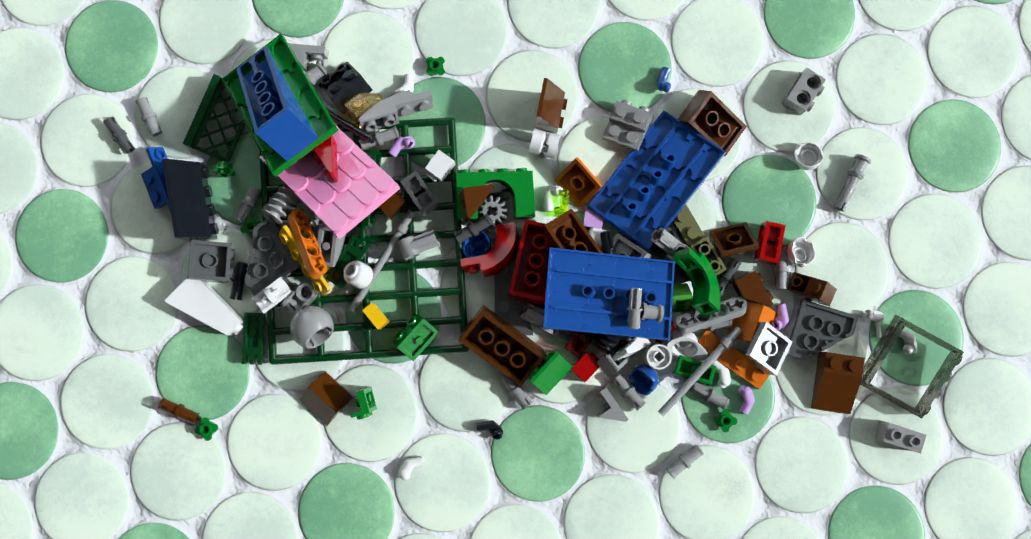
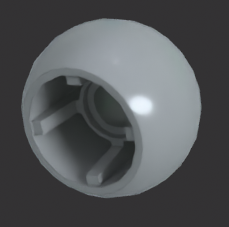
[290,306,334,349]

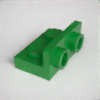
[393,313,439,361]
[350,387,377,420]

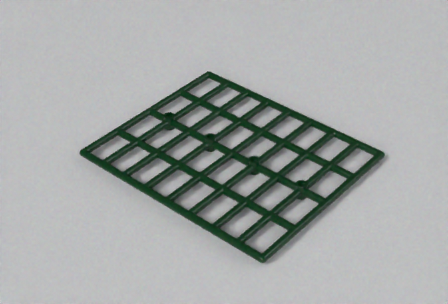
[259,117,469,365]

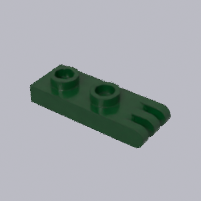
[325,235,371,289]
[242,312,266,365]

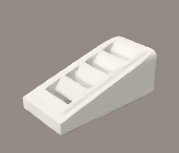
[613,337,651,361]

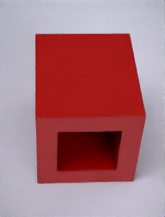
[571,352,600,382]

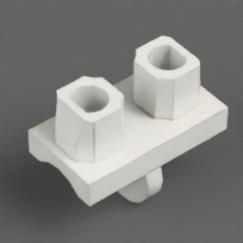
[252,277,293,314]

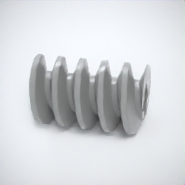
[260,183,301,225]

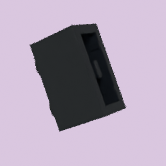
[319,61,372,114]

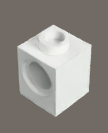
[425,150,455,182]

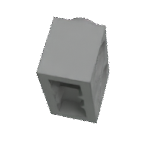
[782,67,826,115]
[874,420,926,454]

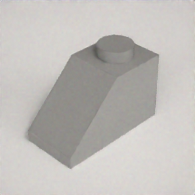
[317,225,346,267]

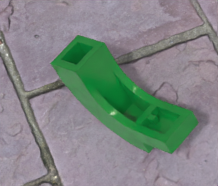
[673,247,721,316]

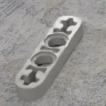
[675,297,747,334]

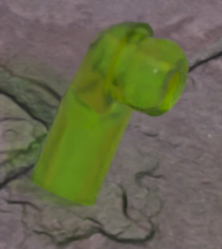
[554,190,570,217]

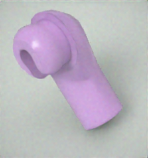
[388,136,415,158]
[771,304,789,331]
[738,385,755,415]

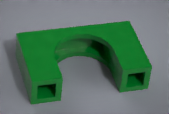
[454,168,535,222]

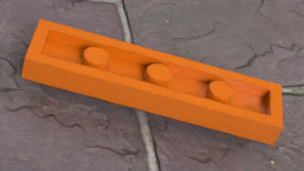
[698,329,769,390]

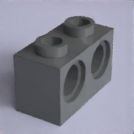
[400,171,440,216]

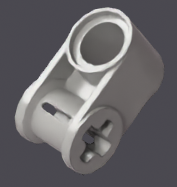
[280,284,318,317]

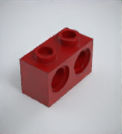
[753,221,786,265]

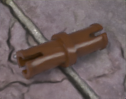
[158,398,200,425]

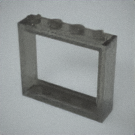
[860,315,964,419]

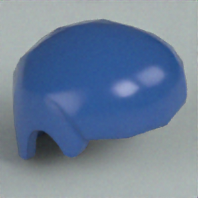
[462,231,491,258]
[629,365,659,395]

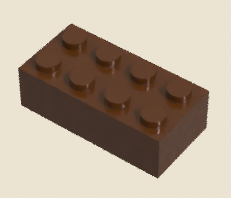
[458,305,545,386]

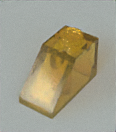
[344,93,384,128]

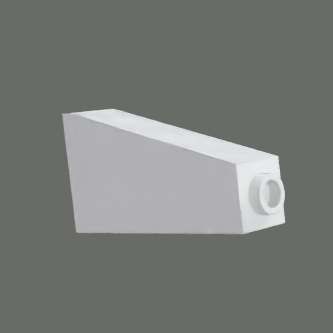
[164,277,244,335]

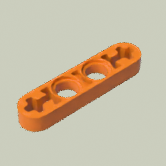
[287,209,327,279]

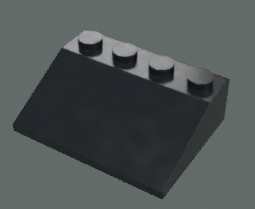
[162,159,219,242]

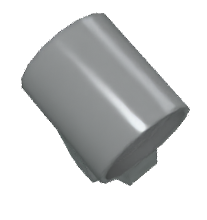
[651,227,688,257]
[397,230,439,260]
[520,303,554,334]

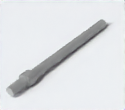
[348,210,415,313]
[658,326,742,417]

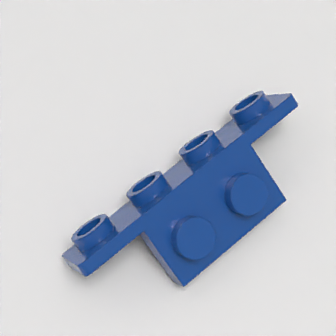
[141,147,171,213]

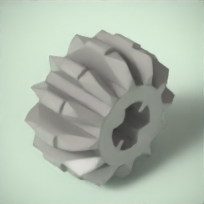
[478,196,509,229]

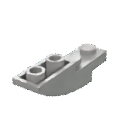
[359,89,434,132]

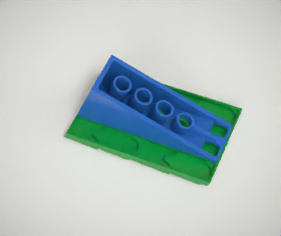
[222,34,339,177]

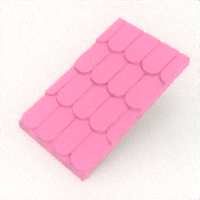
[260,125,400,239]

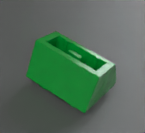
[529,351,573,395]

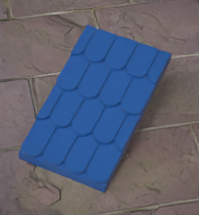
[587,110,726,252]
[543,247,675,341]

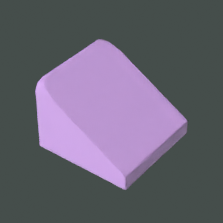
[583,209,603,229]

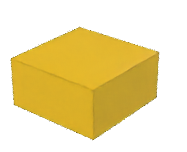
[362,303,390,330]

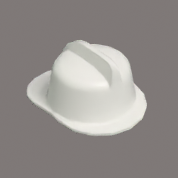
[667,330,708,362]

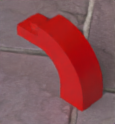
[461,222,519,277]

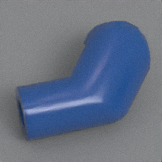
[657,67,671,93]

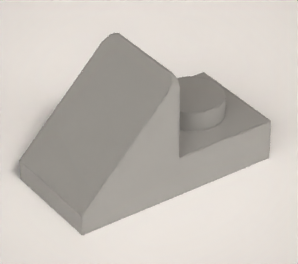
[289,43,329,71]
[597,386,629,422]

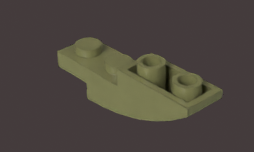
[672,205,727,276]

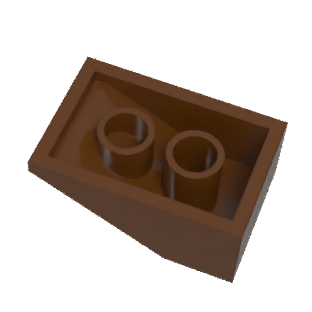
[535,78,568,133]
[678,90,747,156]
[543,209,603,253]
[811,352,865,414]

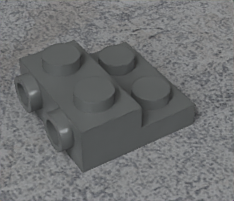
[188,240,235,283]

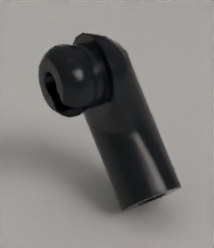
[476,420,503,440]

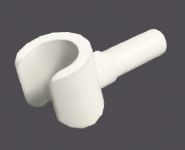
[869,310,884,337]

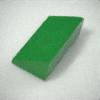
[672,355,716,385]

